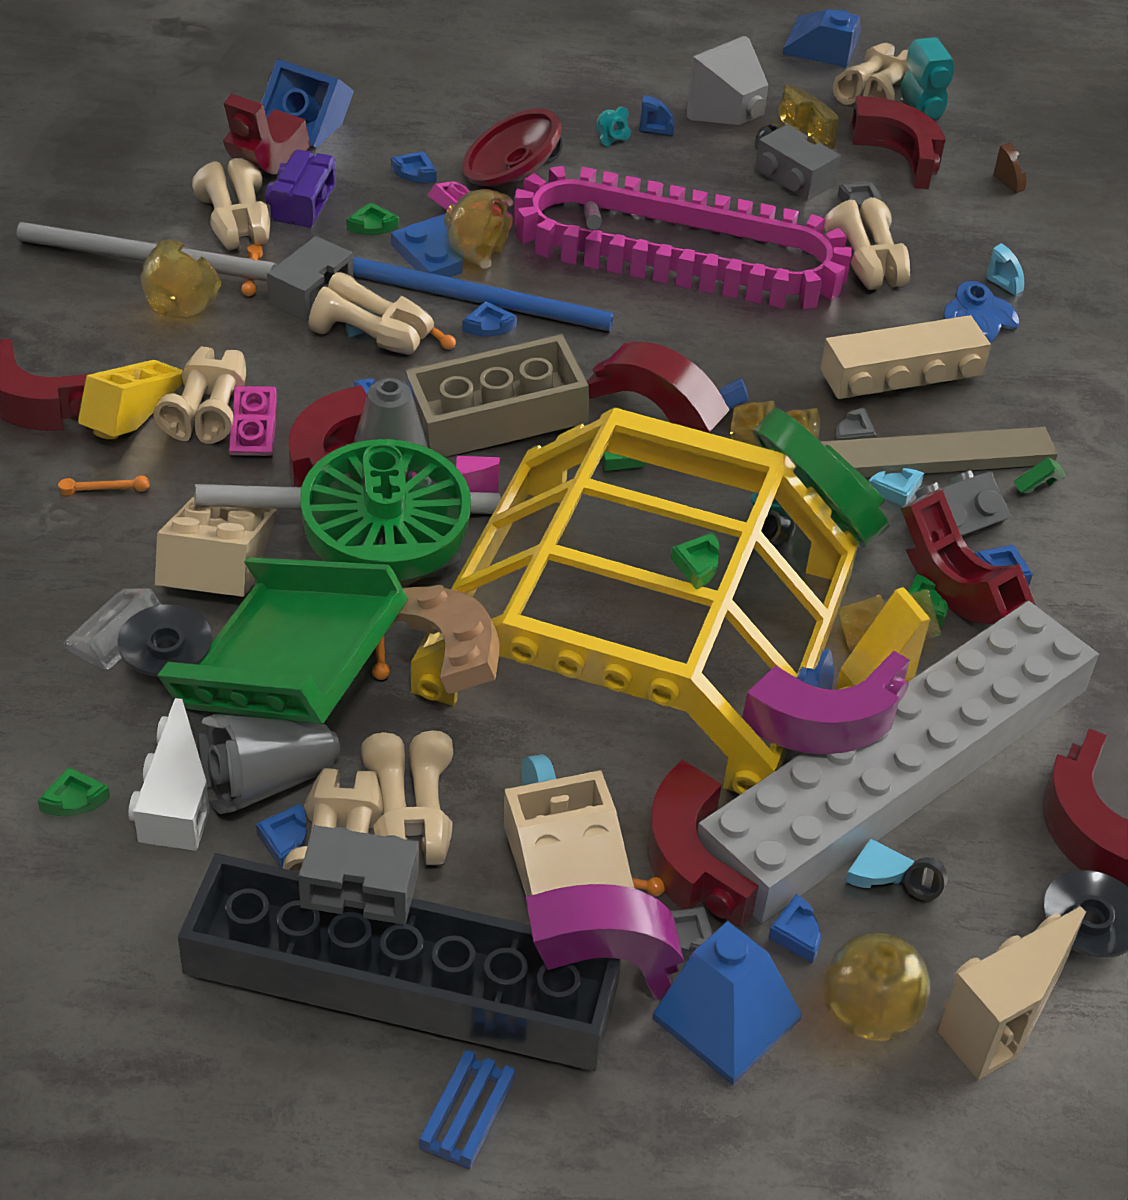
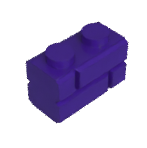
[265,149,336,228]

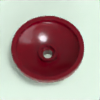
[462,108,562,187]

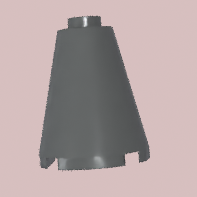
[350,378,428,483]
[197,714,340,814]

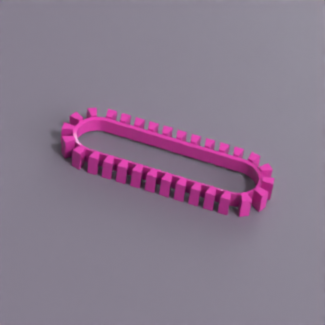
[514,166,852,309]

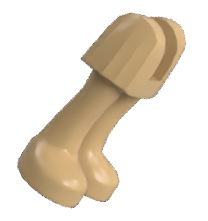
[833,43,909,105]
[192,158,270,251]
[824,198,910,290]
[308,272,434,355]
[154,346,246,444]
[361,730,453,865]
[283,768,383,872]

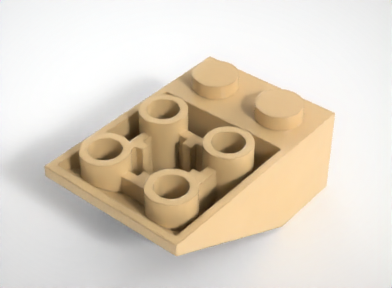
[155,497,277,597]
[504,770,634,897]
[938,906,1086,1080]

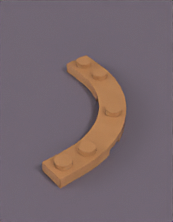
[388,585,499,694]

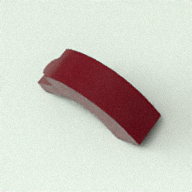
[222,94,310,174]
[850,96,945,189]
[0,338,94,431]
[587,342,729,433]
[288,385,367,488]
[900,489,1036,624]
[1043,729,1128,887]
[647,759,759,928]

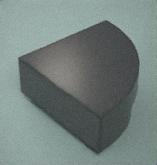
[838,182,883,211]
[834,408,877,441]
[670,907,713,957]

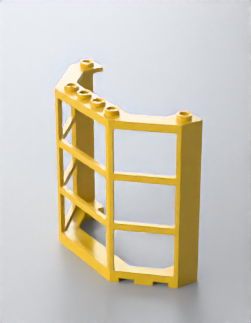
[411,408,858,795]

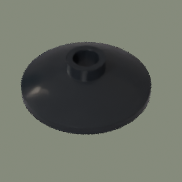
[118,604,213,676]
[1042,870,1128,958]

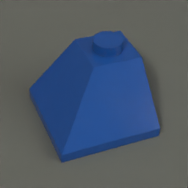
[783,9,861,68]
[261,59,354,148]
[653,921,802,1085]

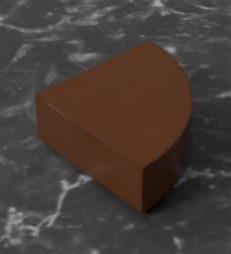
[993,142,1026,193]

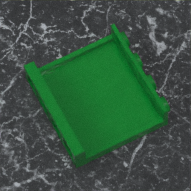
[157,557,409,724]

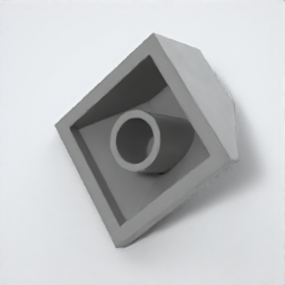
[686,36,768,125]

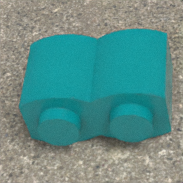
[901,37,955,120]

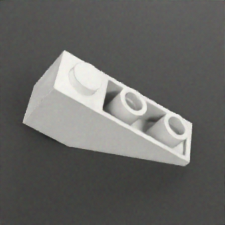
[128,698,210,851]

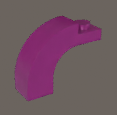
[742,651,910,754]
[526,884,684,1000]

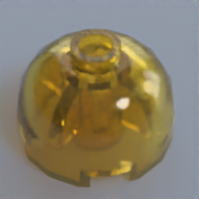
[444,189,513,269]
[140,239,222,319]
[823,932,931,1041]

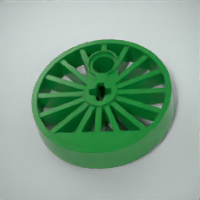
[752,407,890,547]
[300,439,471,581]

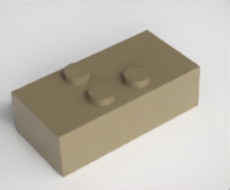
[405,334,589,457]

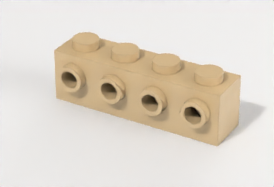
[820,315,991,399]

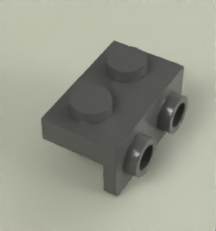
[914,470,1011,537]

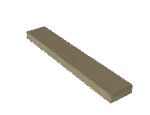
[821,427,1058,478]

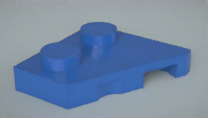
[391,212,463,277]

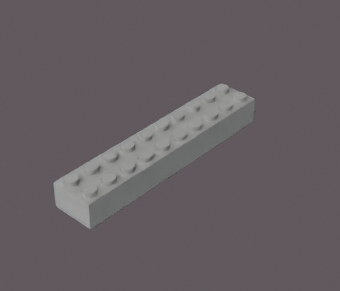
[697,601,1099,924]

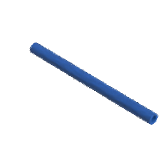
[353,257,614,332]

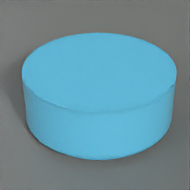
[521,754,556,785]

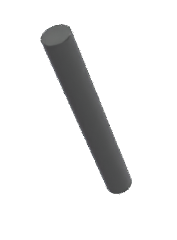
[584,201,602,230]

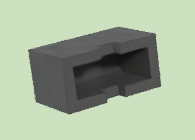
[755,124,841,201]
[267,236,353,322]
[299,825,419,925]

